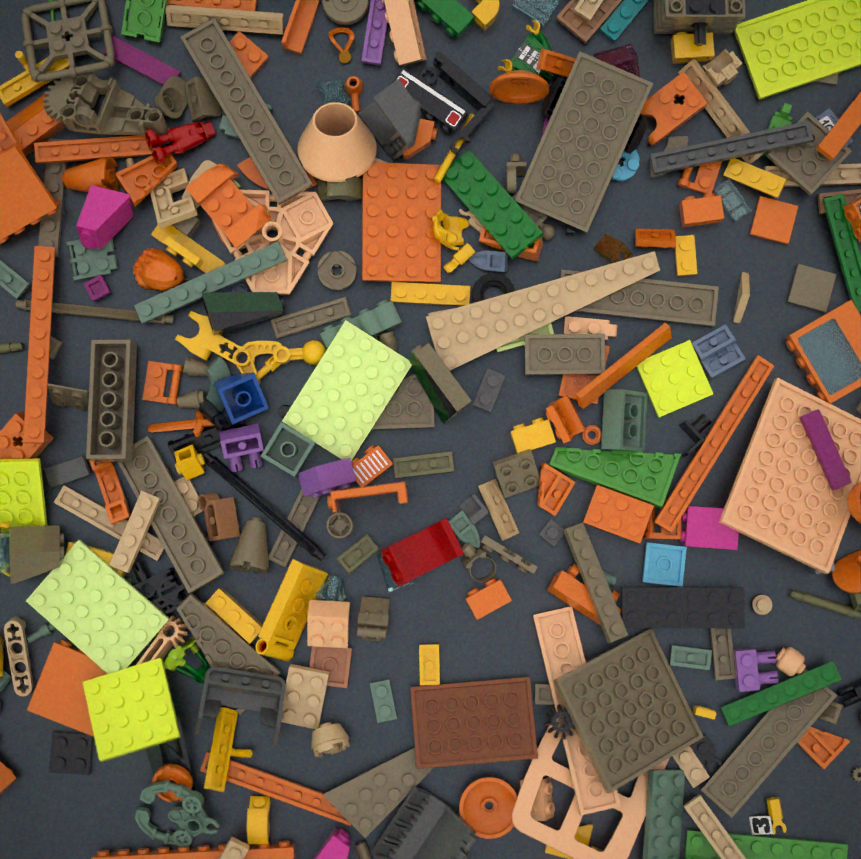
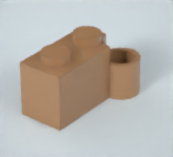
[198,493,240,542]

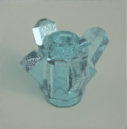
[315,77,351,106]
[316,576,346,602]

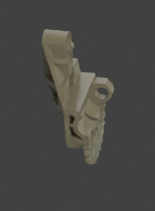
[43,73,168,135]

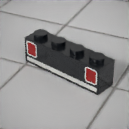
[392,68,468,135]

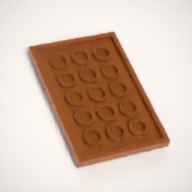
[410,677,538,769]

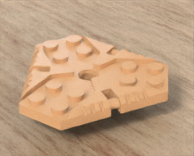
[212,190,333,295]

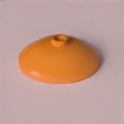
[489,70,549,104]
[459,777,517,839]

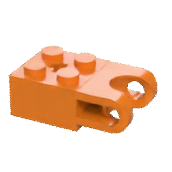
[640,71,707,146]
[0,411,54,459]

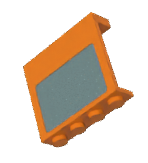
[785,300,861,404]

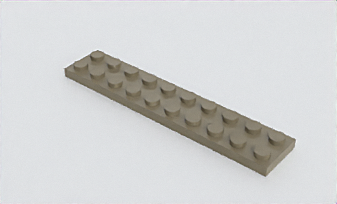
[180,18,313,205]

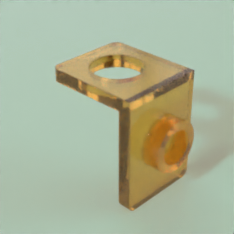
[594,234,632,263]

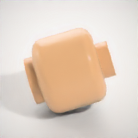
[775,647,806,677]

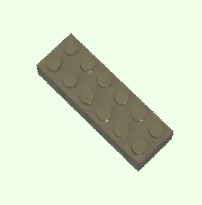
[86,340,137,462]

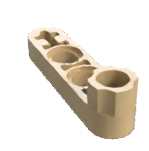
[4,616,34,696]

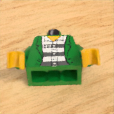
[498,20,556,81]

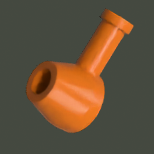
[344,76,364,114]

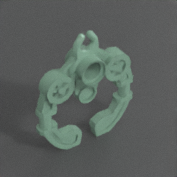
[135,779,220,847]

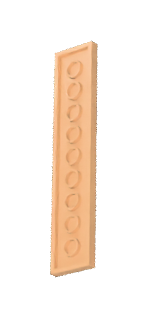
[533,606,621,815]

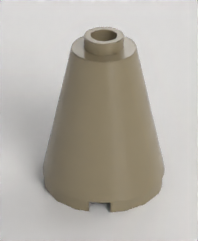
[229,517,269,574]

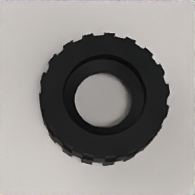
[472,272,515,303]

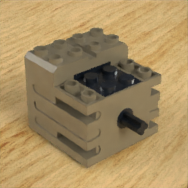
[653,0,746,46]

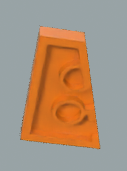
[115,154,178,207]

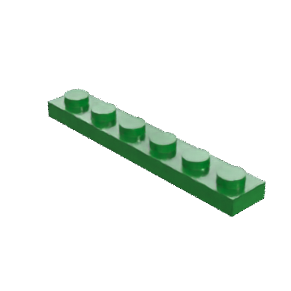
[822,193,861,313]
[721,661,842,727]

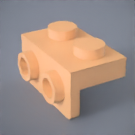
[520,777,555,821]

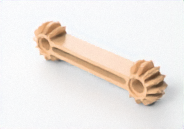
[136,615,189,665]

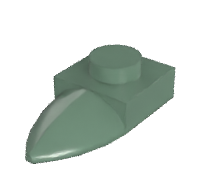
[448,510,480,548]

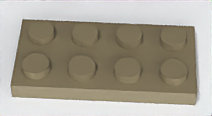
[524,334,605,375]

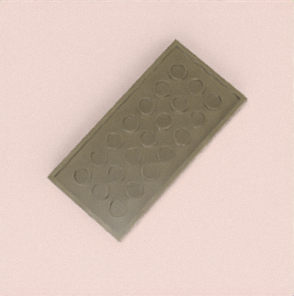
[515,51,653,232]

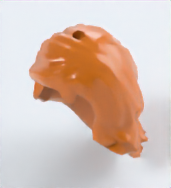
[133,248,184,291]

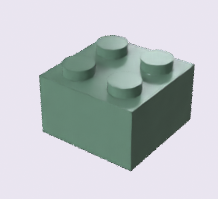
[261,422,317,477]

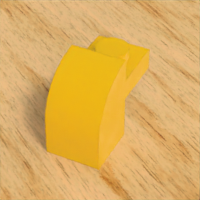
[471,0,499,31]
[247,796,271,844]

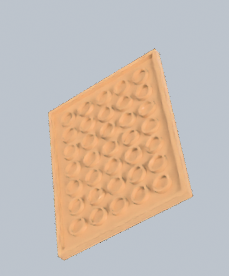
[719,378,861,574]

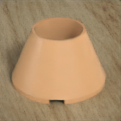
[298,102,377,182]

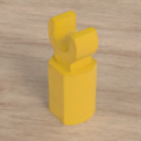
[443,243,475,273]
[766,797,787,834]

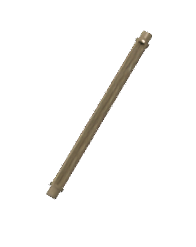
[16,299,174,325]

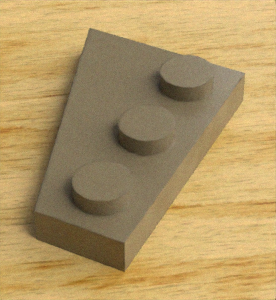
[480,535,538,574]

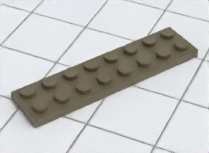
[560,270,719,327]
[118,436,225,594]
[701,669,837,818]

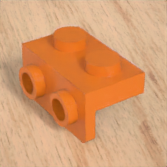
[546,395,585,444]

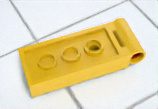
[256,559,328,661]

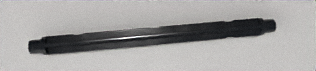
[203,452,326,561]

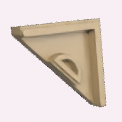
[733,272,750,323]

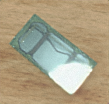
[713,178,752,223]

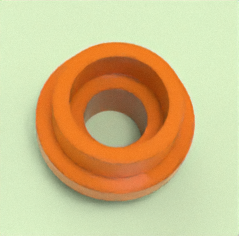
[582,425,602,445]

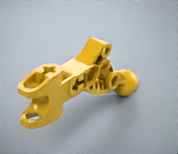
[175,311,326,384]

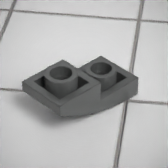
[44,456,91,487]

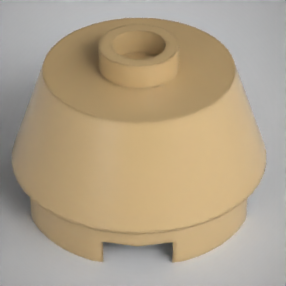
[311,722,350,757]

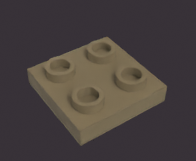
[493,449,540,498]

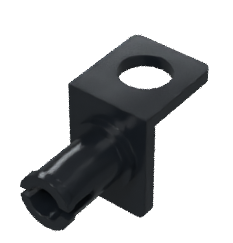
[679,414,711,457]

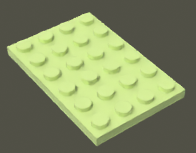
[282,320,412,461]
[26,540,170,674]

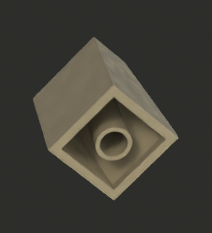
[9,525,64,584]

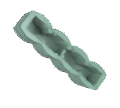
[320,300,402,349]

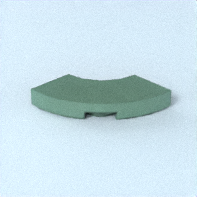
[205,356,231,412]

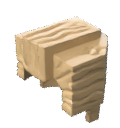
[702,49,742,87]

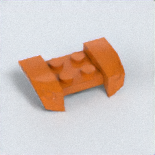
[186,164,271,249]

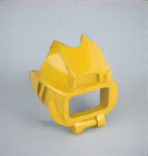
[432,210,469,250]

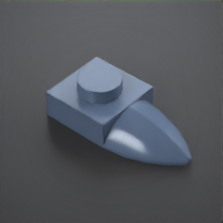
[468,250,508,272]

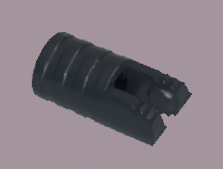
[837,682,861,708]

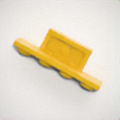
[151,225,226,273]

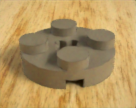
[318,251,357,291]

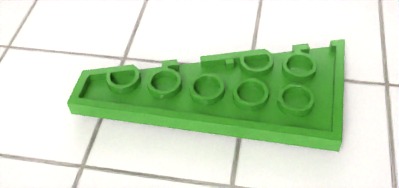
[549,447,681,509]

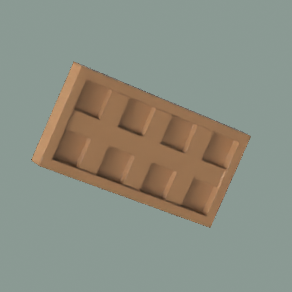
[556,0,623,44]

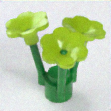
[163,637,211,685]

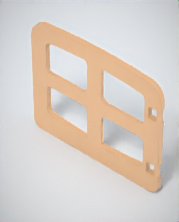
[512,719,669,859]

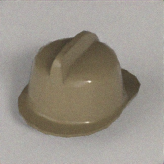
[154,76,188,119]

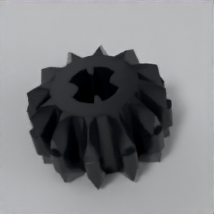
[544,704,576,739]

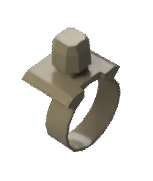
[506,153,527,194]
[461,543,496,582]

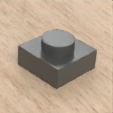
[538,519,564,547]

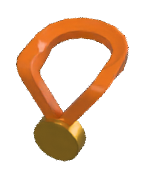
[329,27,355,63]

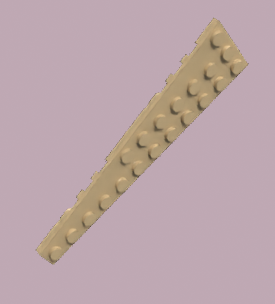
[426,251,660,371]

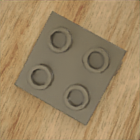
[47,383,89,410]

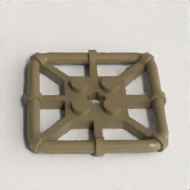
[21,0,115,82]

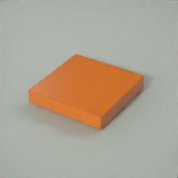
[749,196,798,245]

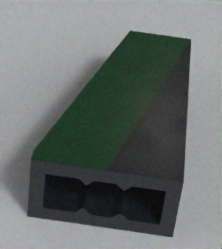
[201,292,285,336]

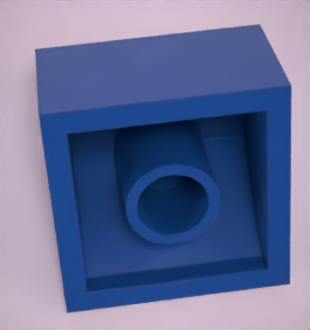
[214,372,269,424]

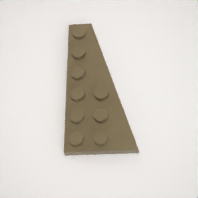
[177,593,281,715]

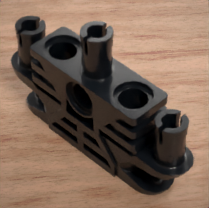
[132,560,198,615]

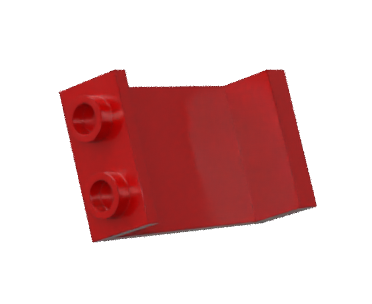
[380,518,464,587]

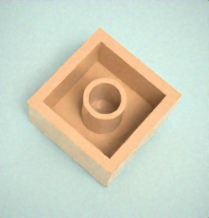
[307,600,350,648]

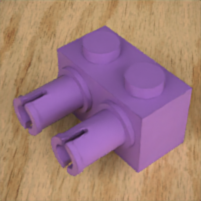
[219,424,264,472]
[733,647,778,692]

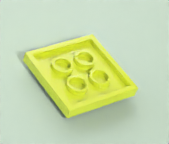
[636,340,713,418]

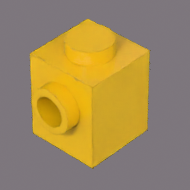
[174,444,205,481]

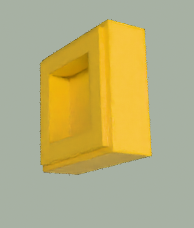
[692,705,716,720]

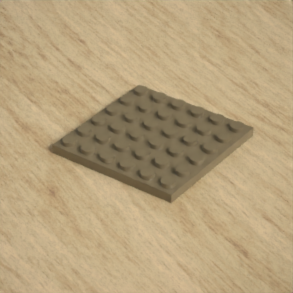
[553,628,704,793]

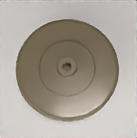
[322,0,369,25]

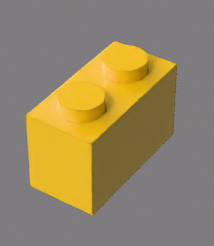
[671,31,715,64]
[510,417,556,453]

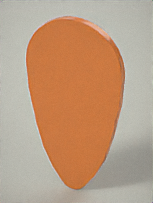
[832,550,861,593]

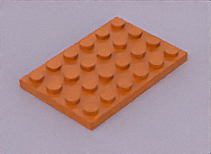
[362,162,441,283]

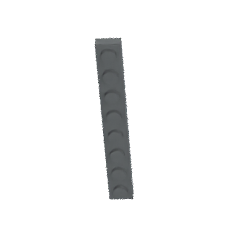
[651,121,813,175]

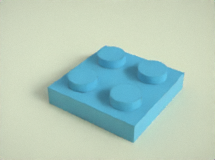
[642,542,687,587]

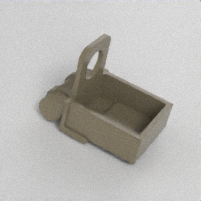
[357,596,390,642]

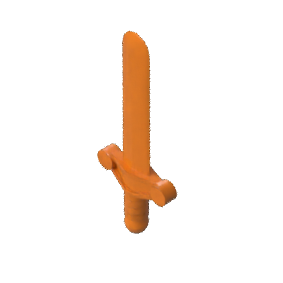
[147,411,215,437]

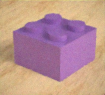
[297,458,357,498]

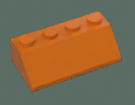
[6,94,66,156]

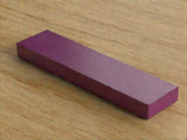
[102,35,181,85]
[799,409,852,491]

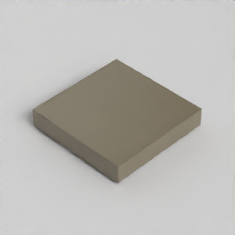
[787,264,837,313]

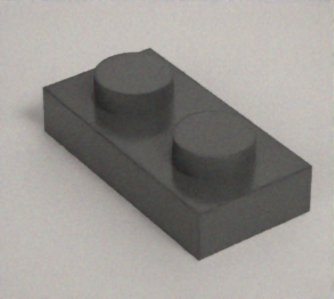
[473,368,505,413]

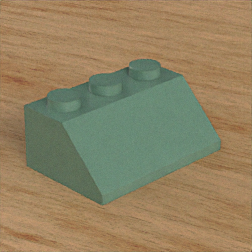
[601,389,648,452]

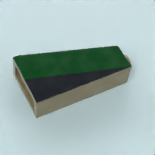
[408,343,471,423]

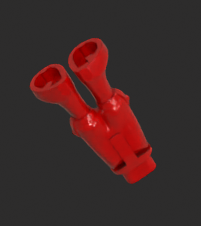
[145,121,216,164]

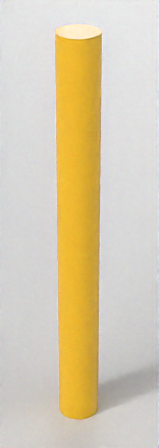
[434,114,475,183]

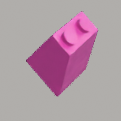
[76,185,134,250]
[680,506,739,550]
[313,828,352,859]

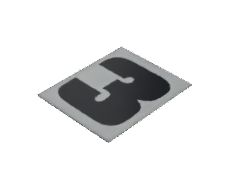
[749,816,773,835]

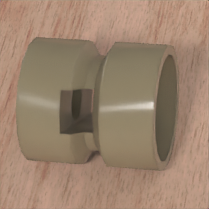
[327,512,354,538]

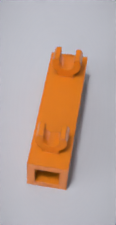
[547,564,622,626]

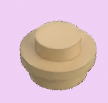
[752,595,772,615]

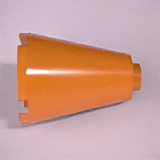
[62,157,120,193]

